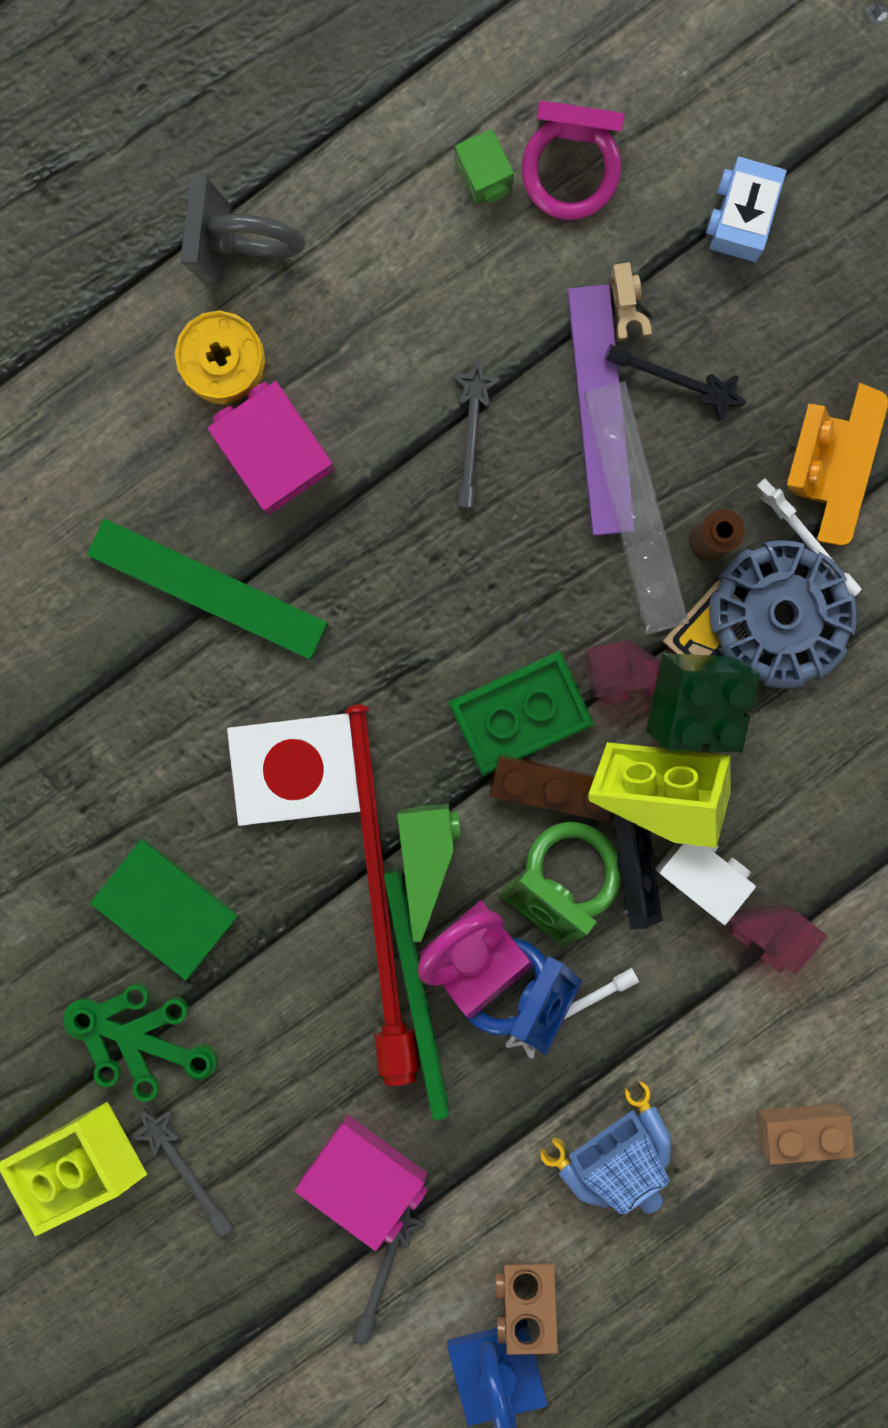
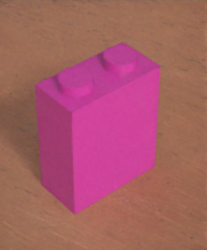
[207,381,336,516]
[294,1114,428,1251]

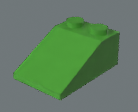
[397,803,461,942]

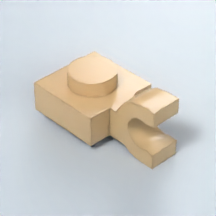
[610,262,652,343]

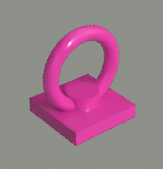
[521,100,624,220]
[418,900,534,1019]

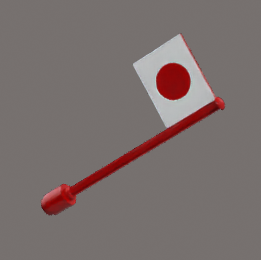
[227,704,420,1086]

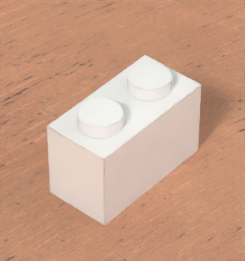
[655,843,756,925]

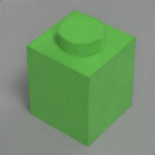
[455,128,514,204]

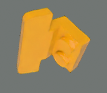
[787,383,888,546]

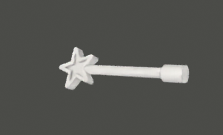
[756,478,862,596]
[505,967,639,1058]

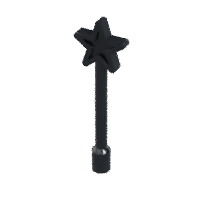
[604,344,746,421]

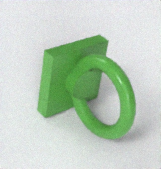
[498,822,622,948]

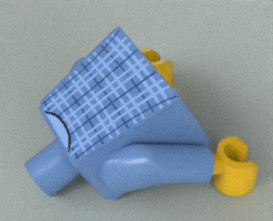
[541,1081,671,1214]

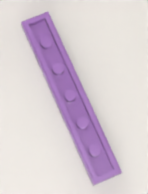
[567,284,634,537]

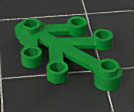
[63,983,218,1102]

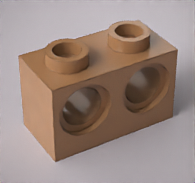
[496,1262,558,1355]

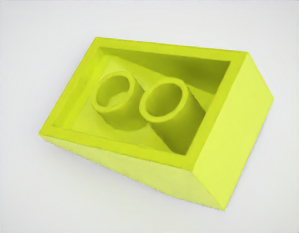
[588,742,731,848]
[0,1101,147,1236]

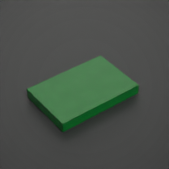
[448,650,594,777]
[90,838,239,981]

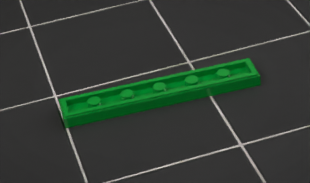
[87,518,329,660]
[384,868,449,1121]

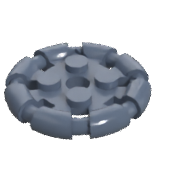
[709,540,857,689]

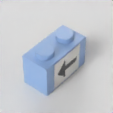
[706,156,787,262]

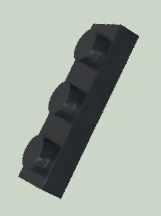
[611,813,663,929]

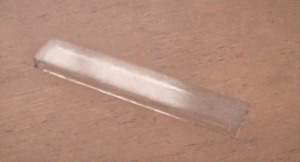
[583,381,689,634]

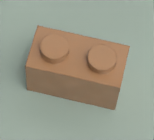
[757,1103,854,1165]

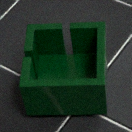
[646,653,760,753]

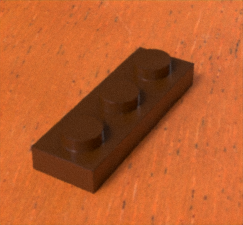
[489,754,613,822]

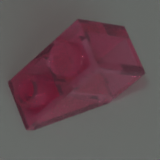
[585,640,660,704]
[728,905,827,975]

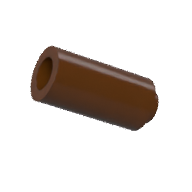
[689,509,745,560]

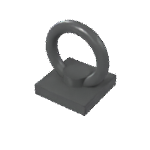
[180,176,305,287]

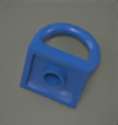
[463,937,582,1055]
[447,1320,547,1428]

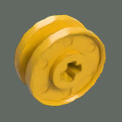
[175,310,266,405]

